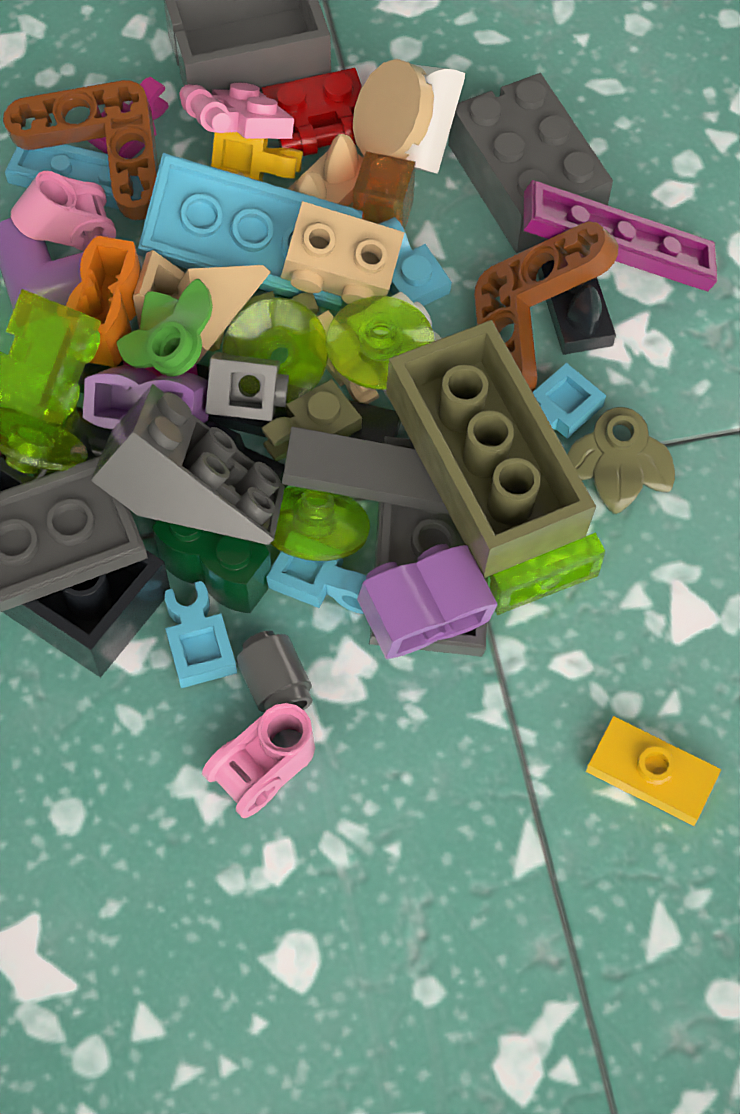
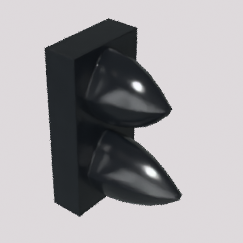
[537,254,616,355]

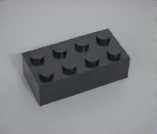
[0,457,170,678]

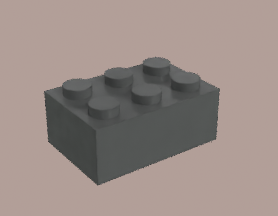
[164,0,331,95]
[448,72,613,254]

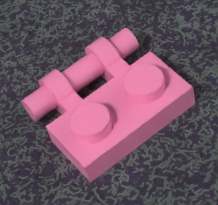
[179,83,294,139]

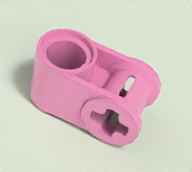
[11,171,116,251]
[202,703,315,818]

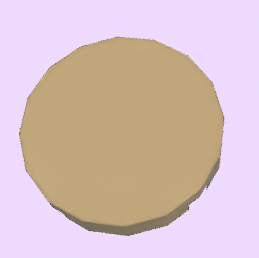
[353,59,434,165]

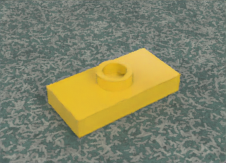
[586,716,722,826]

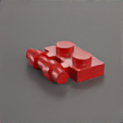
[262,68,362,157]

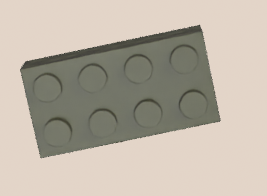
[386,320,596,578]

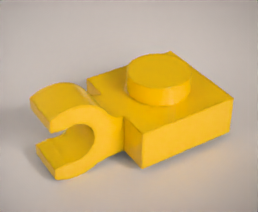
[211,132,303,182]

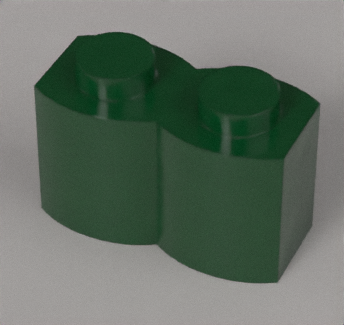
[152,520,271,613]

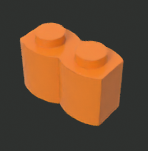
[64,236,141,367]

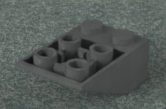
[91,384,285,545]

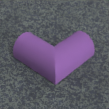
[0,218,84,328]

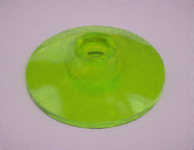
[326,296,435,390]
[222,298,329,404]
[0,407,88,474]
[270,486,370,561]

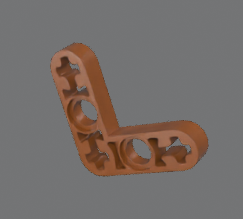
[3,80,159,220]
[474,221,619,392]

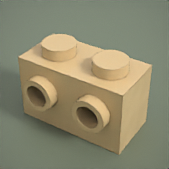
[281,201,405,308]

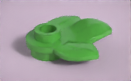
[117,279,213,377]

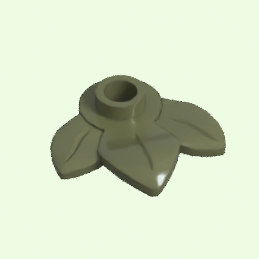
[567,407,675,514]

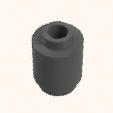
[236,630,313,712]

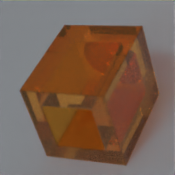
[353,151,416,230]

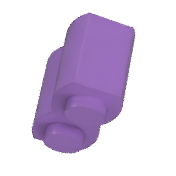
[83,365,208,429]
[357,544,498,659]

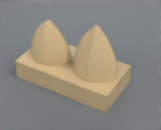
[288,134,376,207]

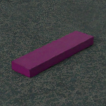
[523,180,718,292]

